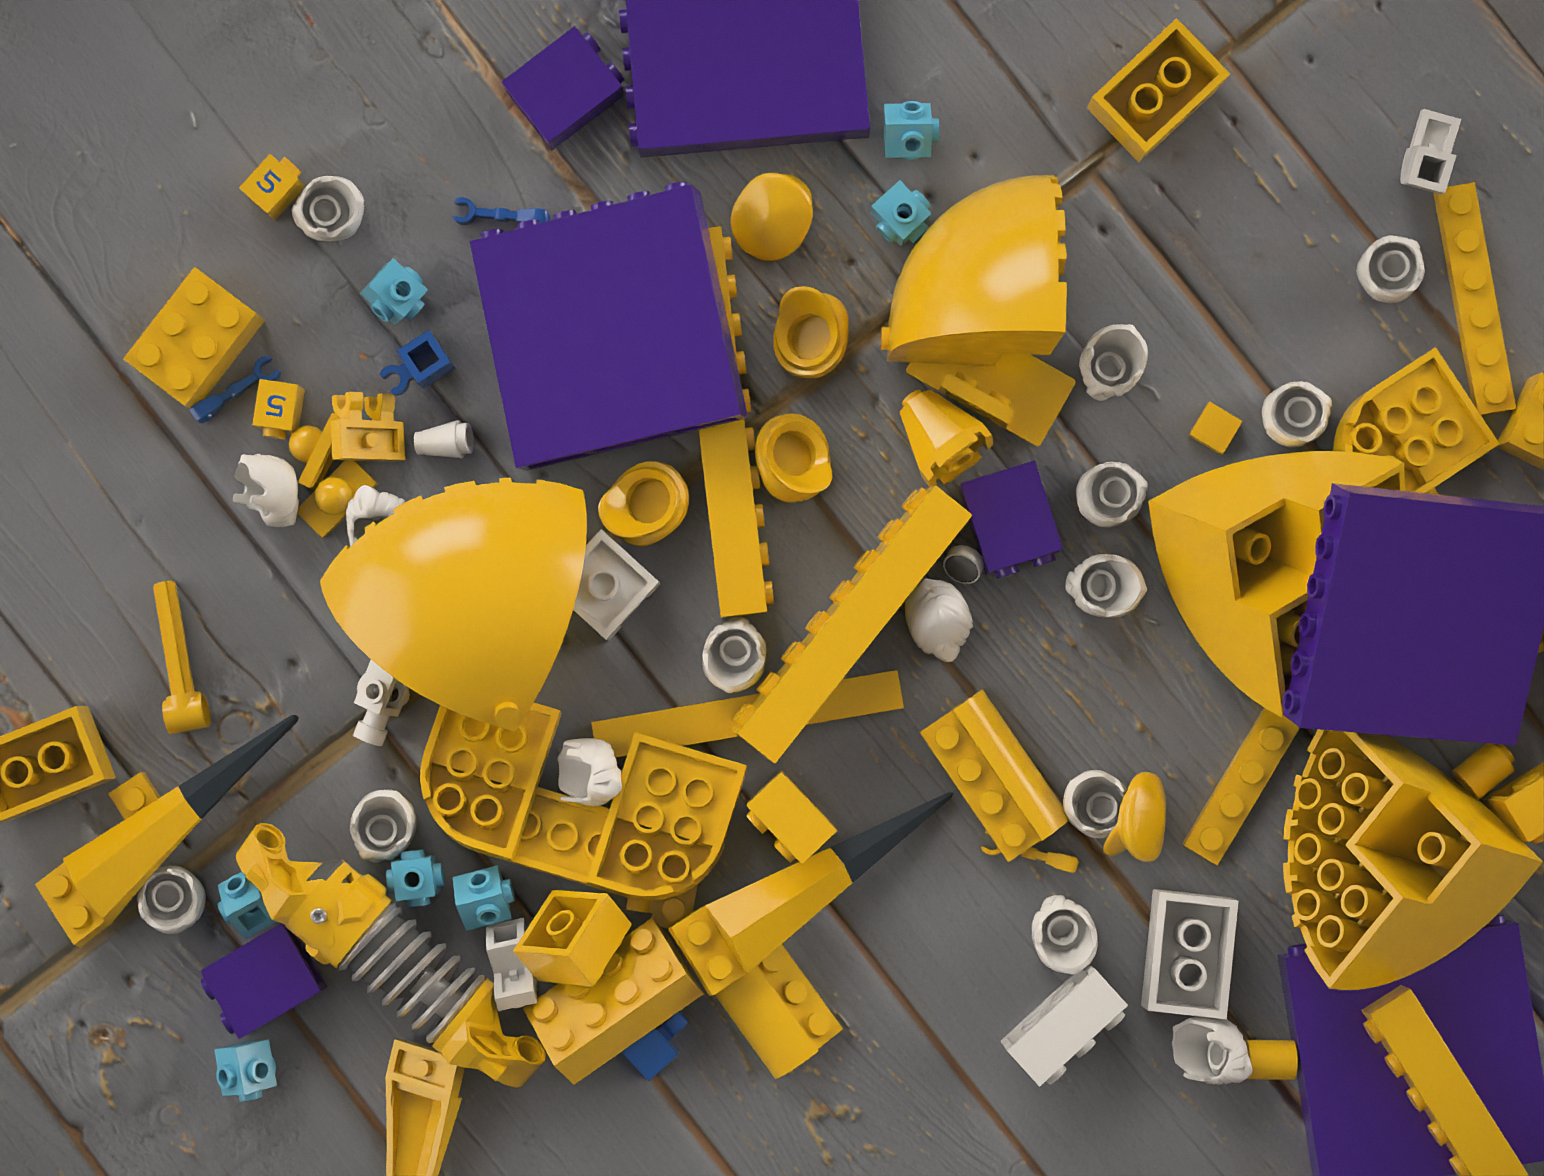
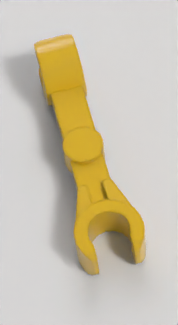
[981,831,1079,873]

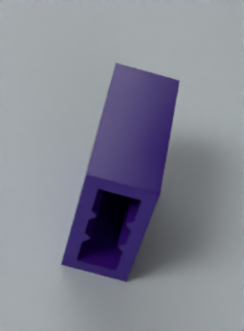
[502,26,625,151]
[958,460,1063,579]
[200,923,327,1039]

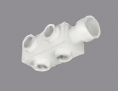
[353,660,410,746]

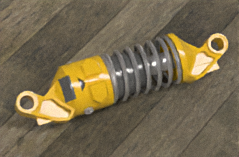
[236,823,546,1088]

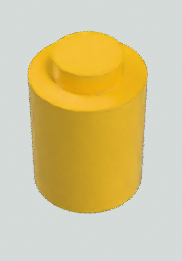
[1451,743,1515,800]
[1245,1040,1298,1080]

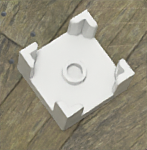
[573,529,661,641]

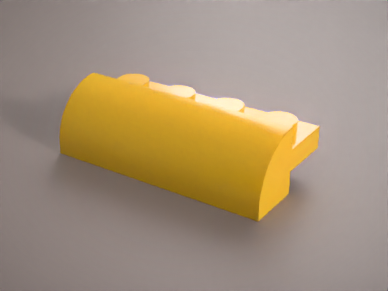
[919,689,1069,862]
[715,944,843,1079]

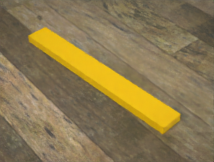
[591,670,904,757]

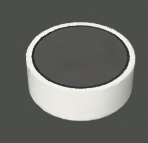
[943,545,984,584]

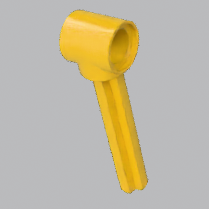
[153,581,211,735]

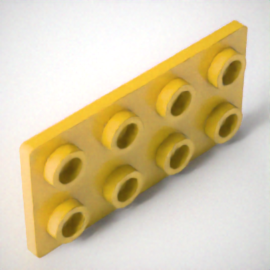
[906,353,1076,447]

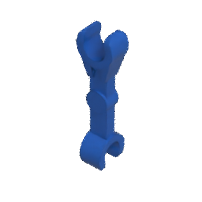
[453,197,550,225]
[190,356,281,423]

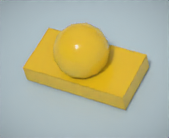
[288,413,340,491]
[297,460,378,539]

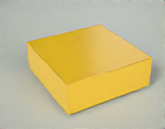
[1188,401,1243,455]

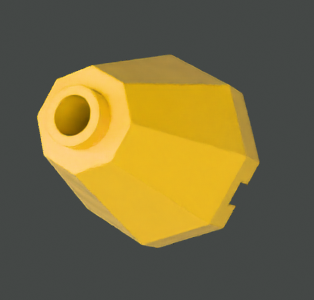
[900,389,993,487]

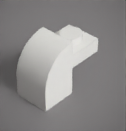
[1400,109,1461,194]
[486,918,539,1011]

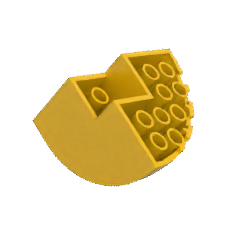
[880,175,1067,366]
[1148,451,1405,718]
[320,478,587,732]
[1283,729,1543,990]

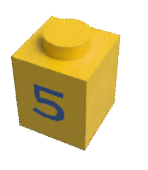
[239,154,305,221]
[252,379,305,440]

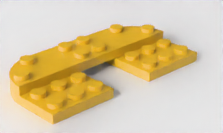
[1333,347,1544,653]
[420,702,747,901]

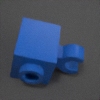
[380,330,456,396]
[622,1011,689,1082]

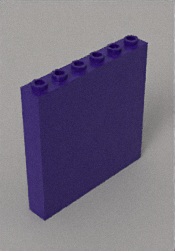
[619,0,870,158]
[469,182,748,471]
[1283,483,1544,746]
[1277,914,1544,1176]

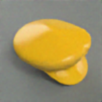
[730,173,813,261]
[773,286,849,378]
[755,413,833,503]
[598,461,689,547]
[1103,772,1166,863]

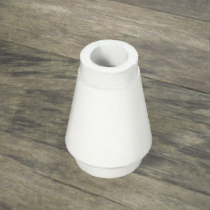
[414,420,474,458]

